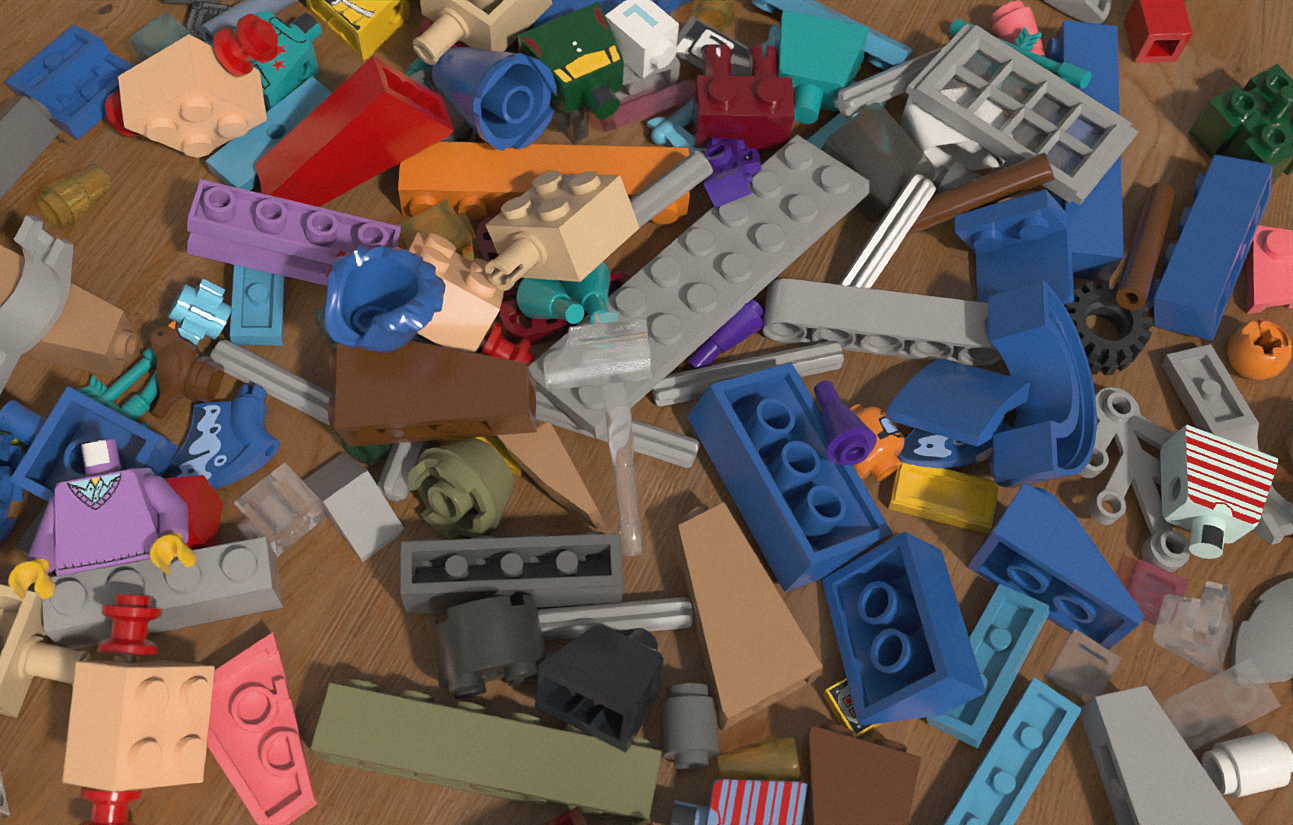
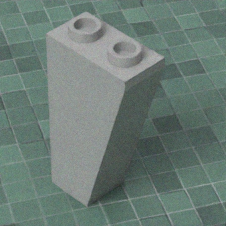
[1079,685,1242,825]

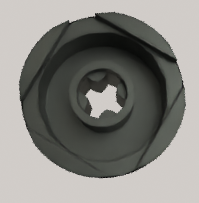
[426,595,547,699]

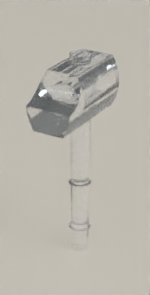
[544,311,654,556]

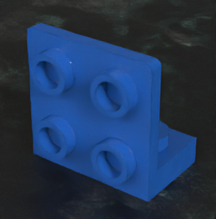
[955,190,1074,305]

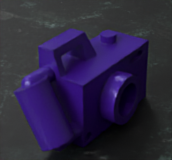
[701,137,762,208]

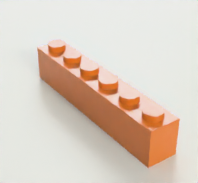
[398,142,690,224]

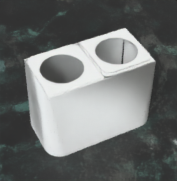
[900,87,1013,177]

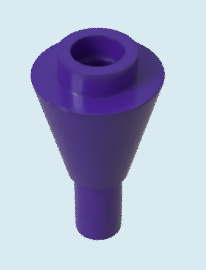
[686,299,764,369]
[814,380,877,465]

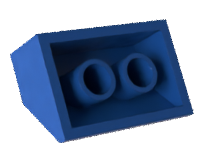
[822,531,986,725]

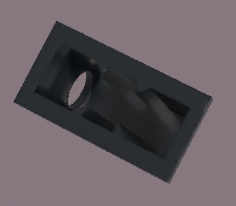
[535,625,664,753]

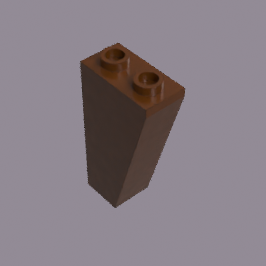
[328,341,537,447]
[801,723,921,825]

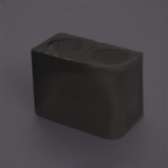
[821,102,935,224]

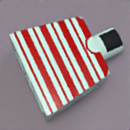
[1160,424,1278,559]

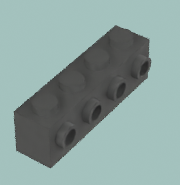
[400,532,623,614]

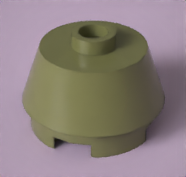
[407,437,515,540]

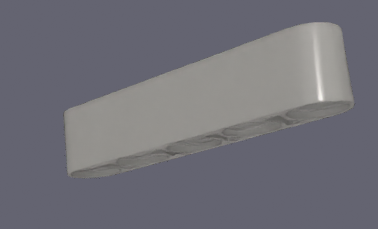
[763,279,1002,367]

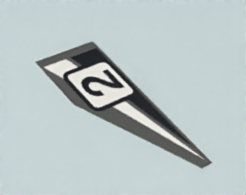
[676,16,778,76]

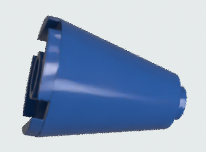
[432,46,556,150]

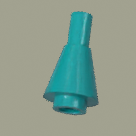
[562,262,611,328]
[517,278,584,324]

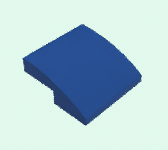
[5,24,135,140]
[886,358,1030,447]

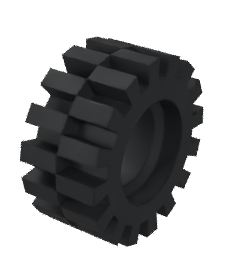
[1064,280,1153,375]

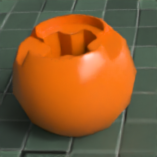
[1226,319,1293,381]

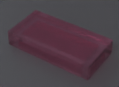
[600,79,696,132]

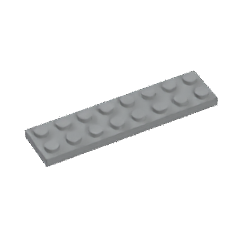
[528,135,869,438]

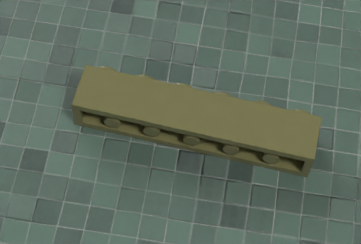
[311,679,662,825]

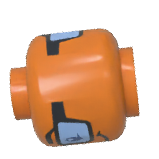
[850,404,904,482]

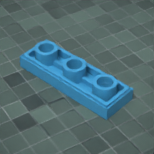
[206,76,332,191]

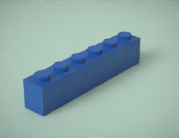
[1045,20,1124,281]

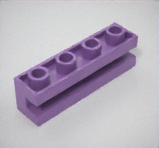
[187,179,401,286]

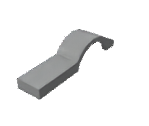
[0,215,74,394]
[1161,344,1293,545]

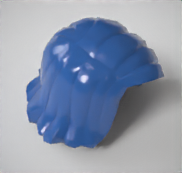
[325,244,446,353]

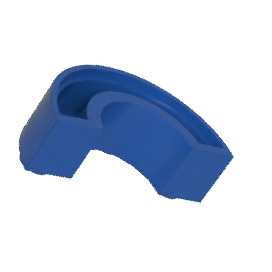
[985,279,1097,488]

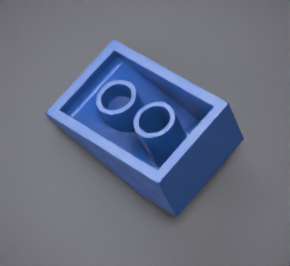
[967,482,1144,655]

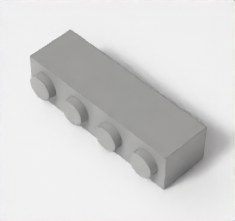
[42,537,284,649]

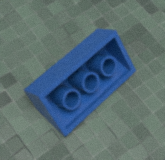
[688,362,893,592]

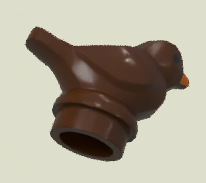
[150,321,224,419]

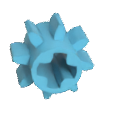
[167,279,232,345]

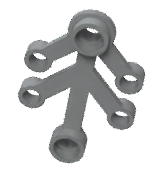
[1078,387,1190,575]

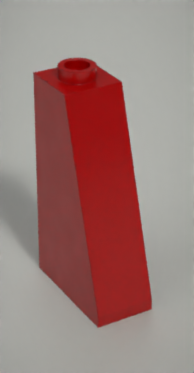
[255,56,454,207]

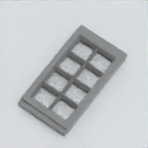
[906,23,1139,205]

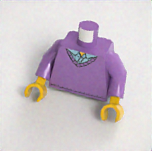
[9,439,197,599]

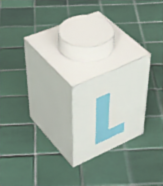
[605,0,679,79]

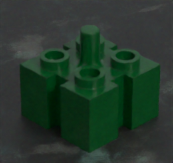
[1188,63,1293,185]

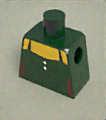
[518,2,624,119]

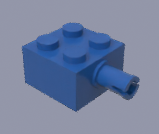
[0,386,179,502]

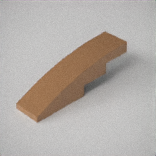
[494,421,605,529]

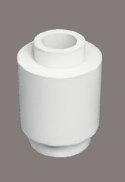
[1202,731,1293,798]

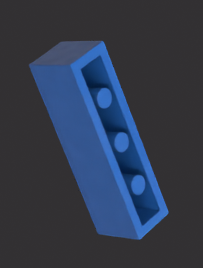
[1148,155,1273,340]

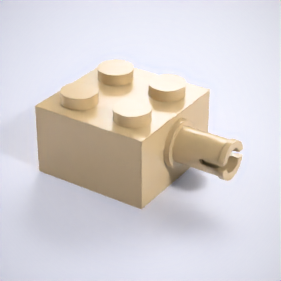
[412,0,552,65]
[485,171,640,291]
[0,584,91,718]

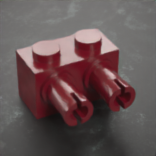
[693,44,795,149]

